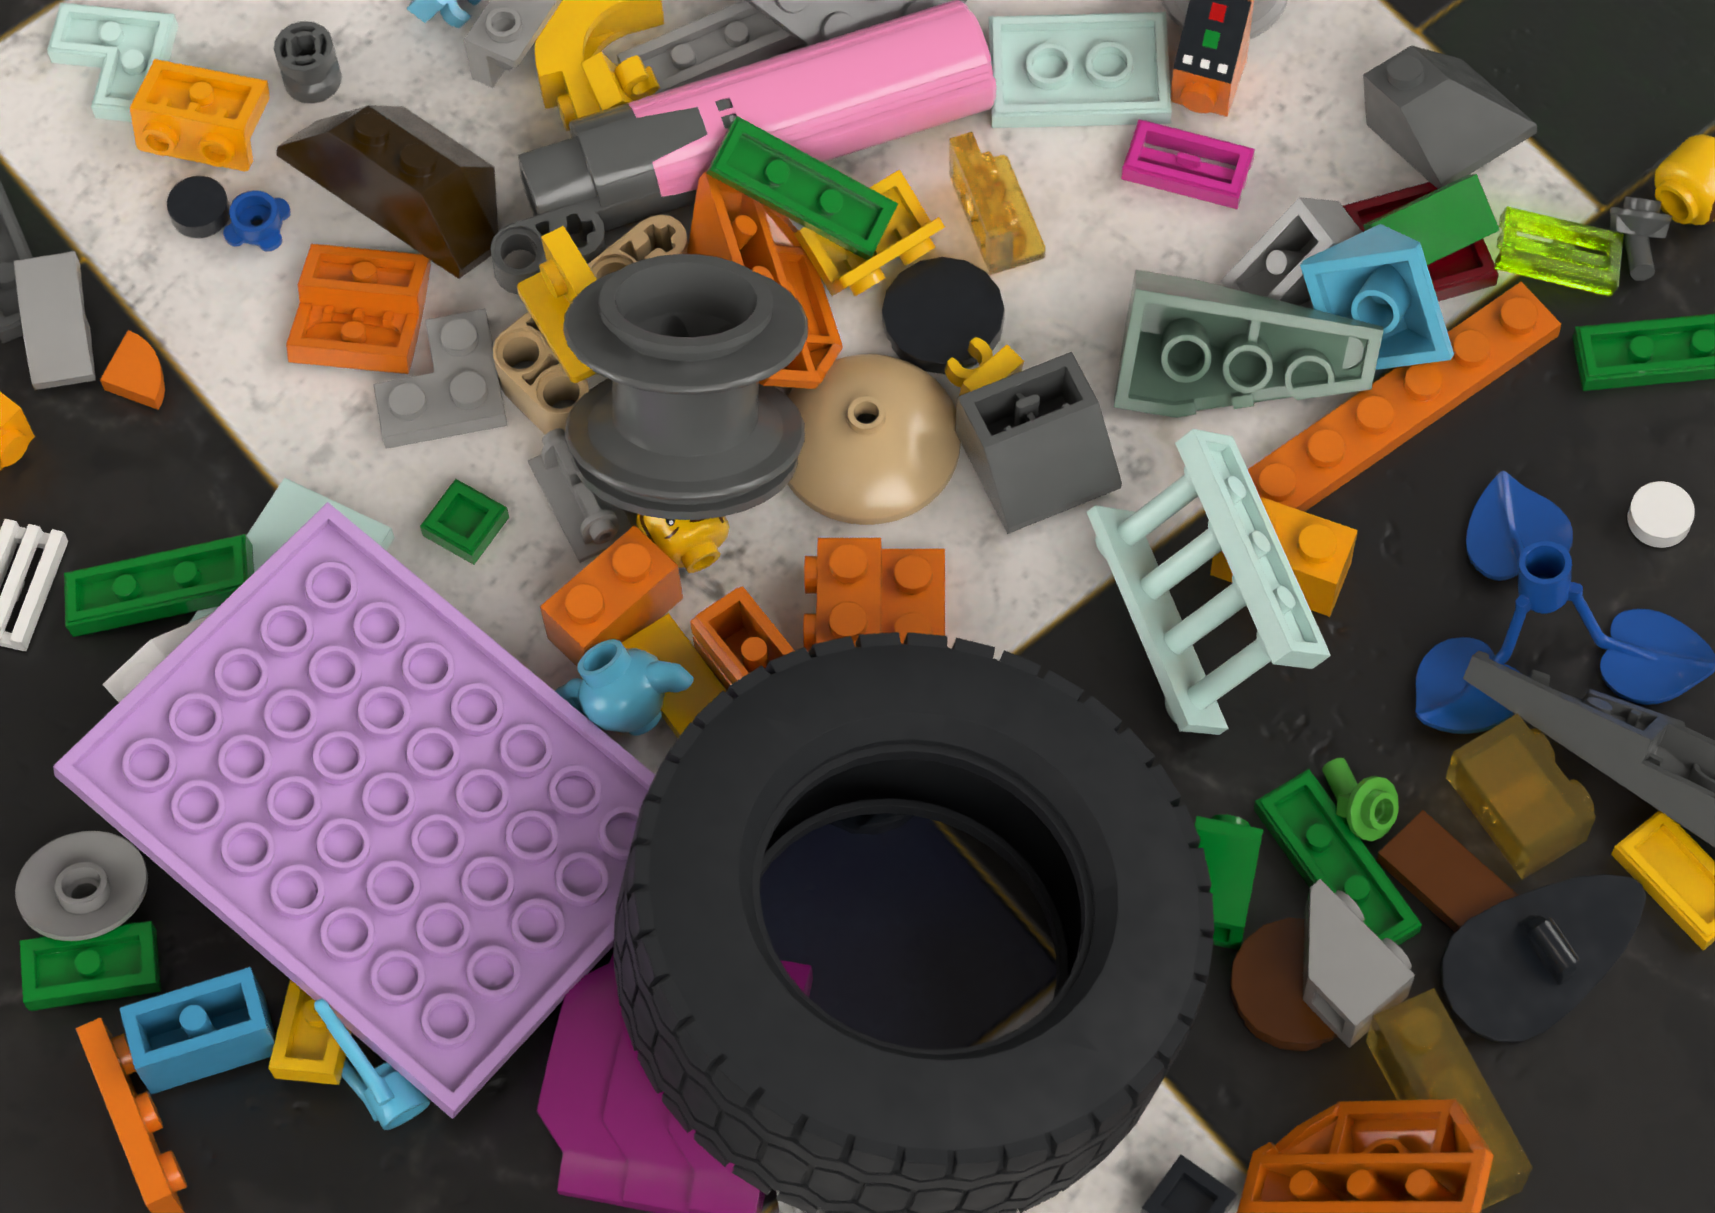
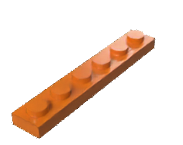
[1248,281,1562,512]

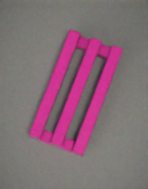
[1122,119,1255,210]

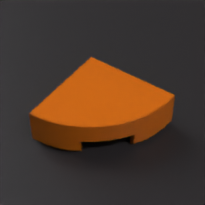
[100,330,165,410]

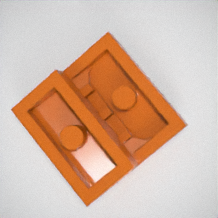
[286,244,431,374]

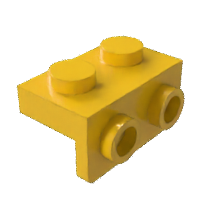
[794,169,945,297]

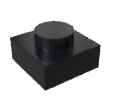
[1141,1155,1237,1213]

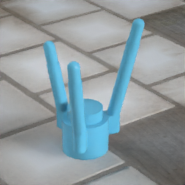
[314,999,430,1130]

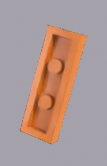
[76,1017,187,1213]

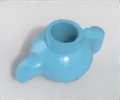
[555,639,694,736]

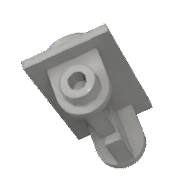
[528,428,632,563]

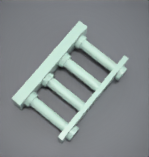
[1087,429,1331,735]

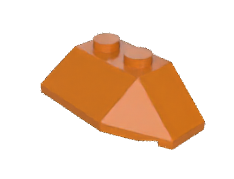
[687,172,843,389]
[1237,1099,1494,1213]

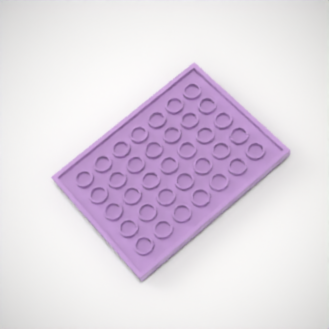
[53,502,655,1119]

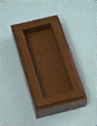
[1376,810,1518,932]

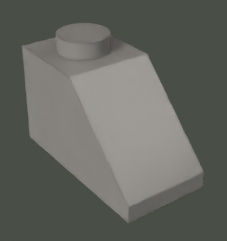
[1220,197,1362,306]

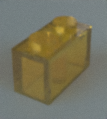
[1446,713,1596,880]

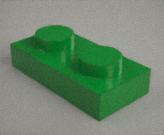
[20,921,161,1011]

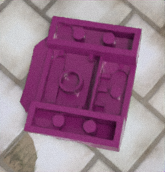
[537,954,813,1213]

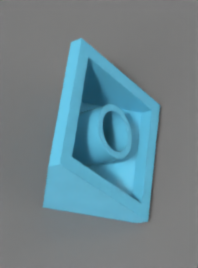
[1300,224,1454,370]

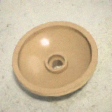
[788,354,961,525]

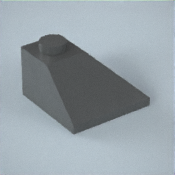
[1363,45,1537,189]

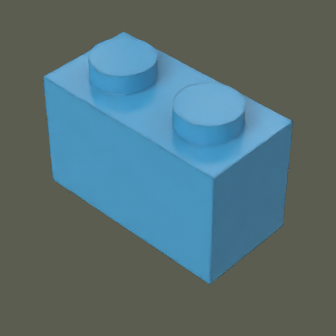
[119,967,276,1094]

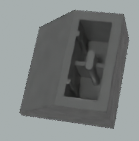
[955,352,1122,534]

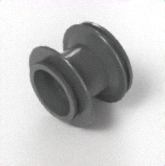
[563,254,808,520]

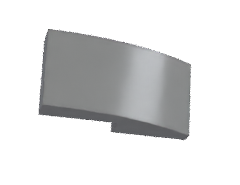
[14,251,96,390]

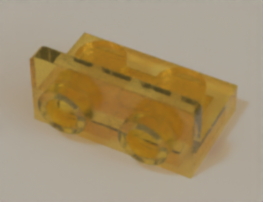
[949,131,1046,275]

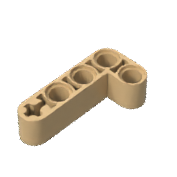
[492,214,688,435]

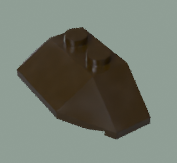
[276,105,498,279]

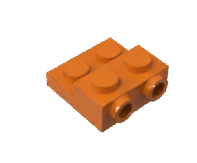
[803,538,945,652]

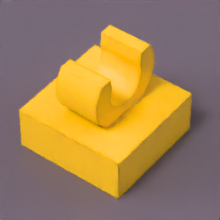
[581,52,661,111]
[945,337,1024,406]

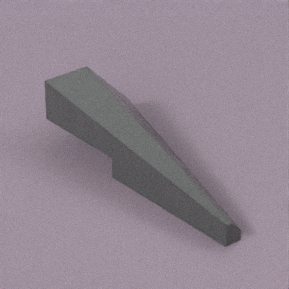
[1463,650,1715,847]

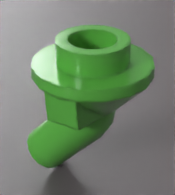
[1322,758,1399,841]

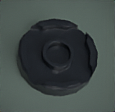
[882,257,1005,374]

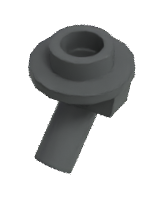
[1610,197,1672,281]

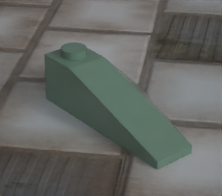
[1114,269,1384,418]

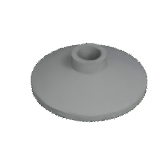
[15,831,148,941]

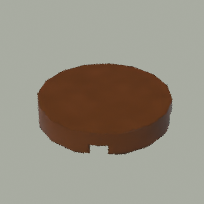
[1230,918,1338,1051]

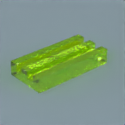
[1494,206,1623,296]

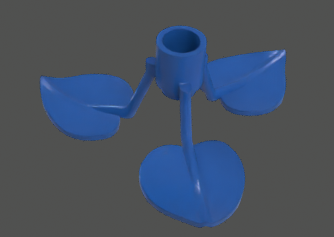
[1415,471,1715,734]

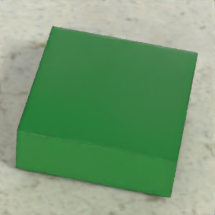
[420,479,509,565]

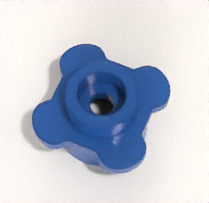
[223,190,291,252]

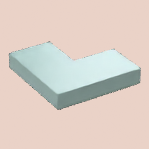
[47,2,178,122]

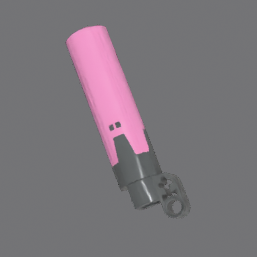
[491,0,997,295]

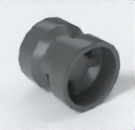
[274,21,342,104]

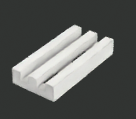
[0,519,68,652]

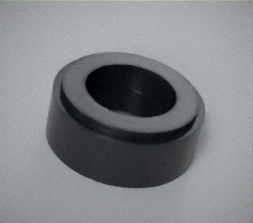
[167,176,230,238]

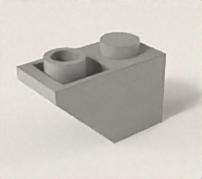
[1303,879,1415,1048]

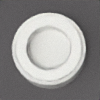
[1627,481,1695,548]

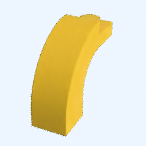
[535,0,665,131]

